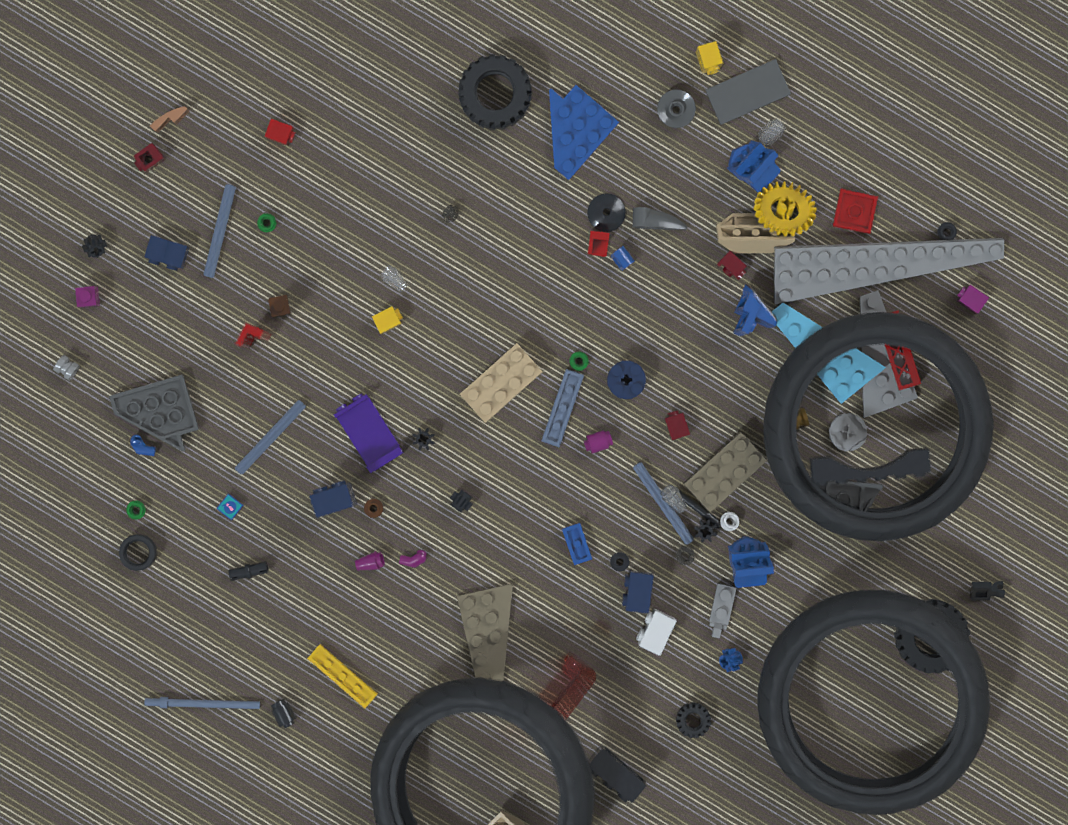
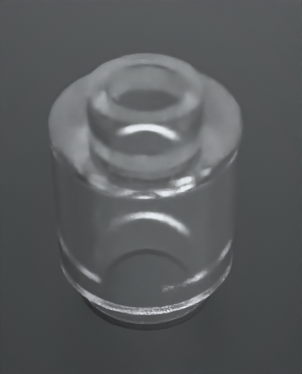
[758,118,786,146]

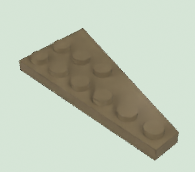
[457,583,513,681]

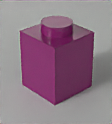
[957,285,989,314]
[75,286,100,308]

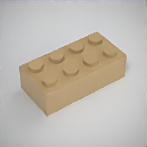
[460,343,543,423]

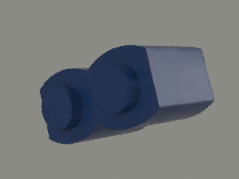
[144,235,189,271]

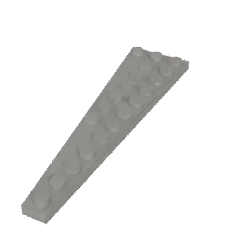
[774,238,1004,304]

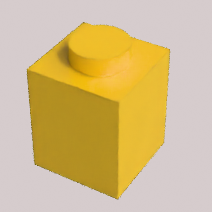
[372,306,403,334]

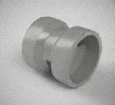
[53,355,80,381]

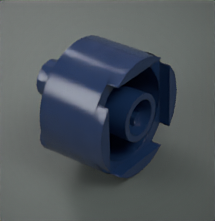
[607,361,646,399]

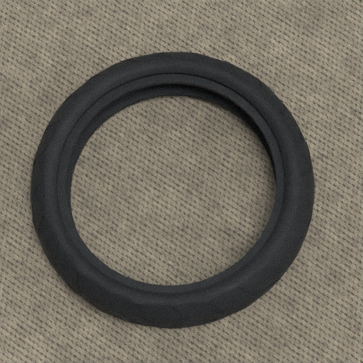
[763,312,994,542]
[757,589,990,815]
[370,677,595,825]

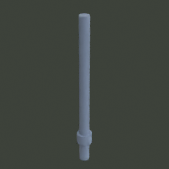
[144,697,260,709]

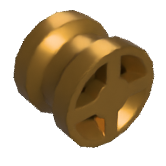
[796,408,809,430]

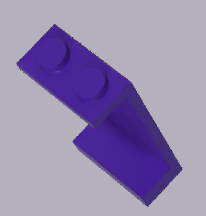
[334,393,404,473]

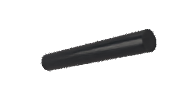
[672,488,721,528]

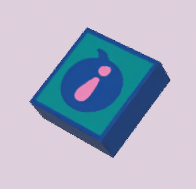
[216,493,244,520]

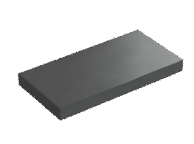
[705,59,791,125]

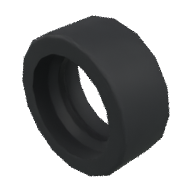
[119,534,157,571]

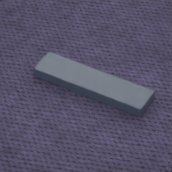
[541,369,584,447]

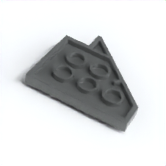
[109,374,200,451]

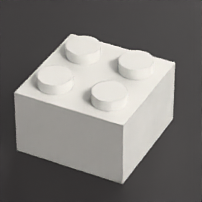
[636,608,676,656]

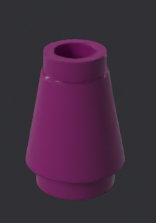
[355,551,385,571]

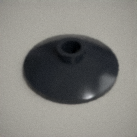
[587,194,626,232]

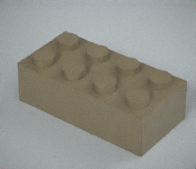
[683,432,767,512]

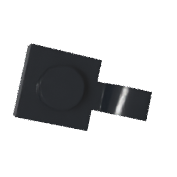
[970,581,1005,601]

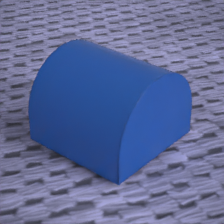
[611,246,635,271]

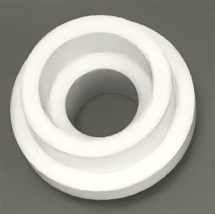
[720,512,739,531]

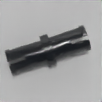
[228,561,269,581]

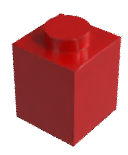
[264,119,296,146]

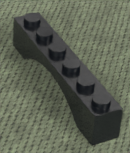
[809,447,931,486]

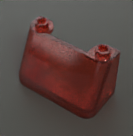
[551,651,597,720]

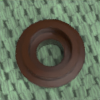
[364,499,383,518]

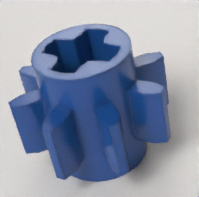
[719,648,743,672]

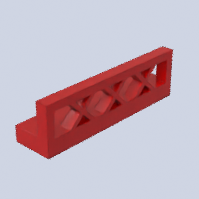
[884,311,921,391]
[236,323,272,349]

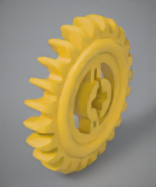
[753,181,817,237]

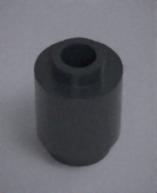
[271,699,296,729]

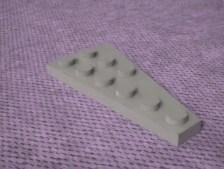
[859,290,918,418]

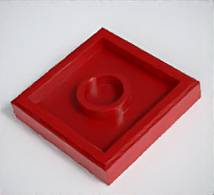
[832,189,878,234]

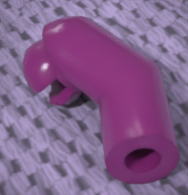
[399,550,427,568]

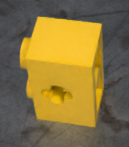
[696,41,723,75]

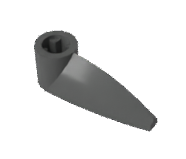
[632,207,687,230]

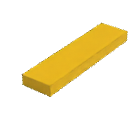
[307,644,378,708]

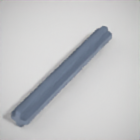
[204,184,236,278]
[235,400,306,475]
[633,462,694,545]

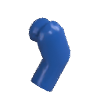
[130,435,156,456]

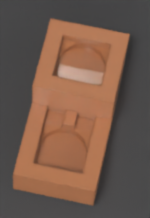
[150,106,190,133]

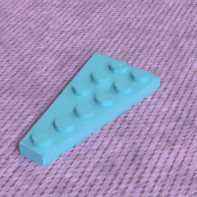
[772,303,886,404]

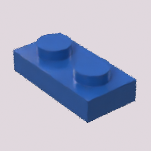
[562,523,592,565]

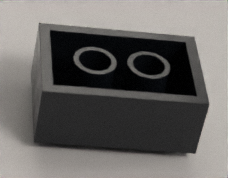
[588,744,647,803]

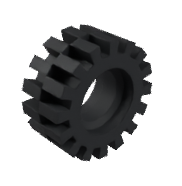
[676,702,711,738]

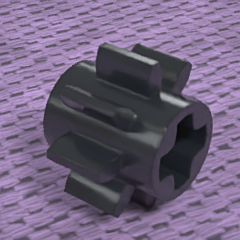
[82,234,107,258]
[413,428,435,450]
[450,489,473,513]
[694,519,717,543]

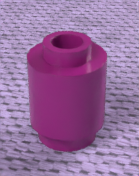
[583,430,613,454]

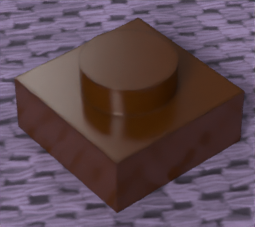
[268,295,291,318]

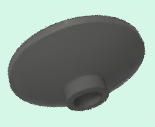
[657,90,696,128]

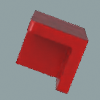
[588,231,610,257]

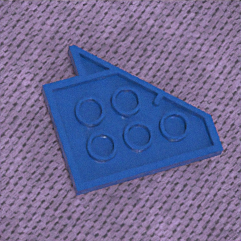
[549,85,619,181]

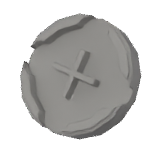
[829,413,867,451]

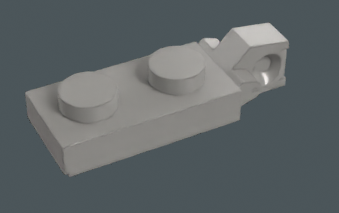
[709,583,736,638]

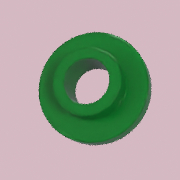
[257,213,277,233]
[569,352,589,371]
[126,500,146,520]

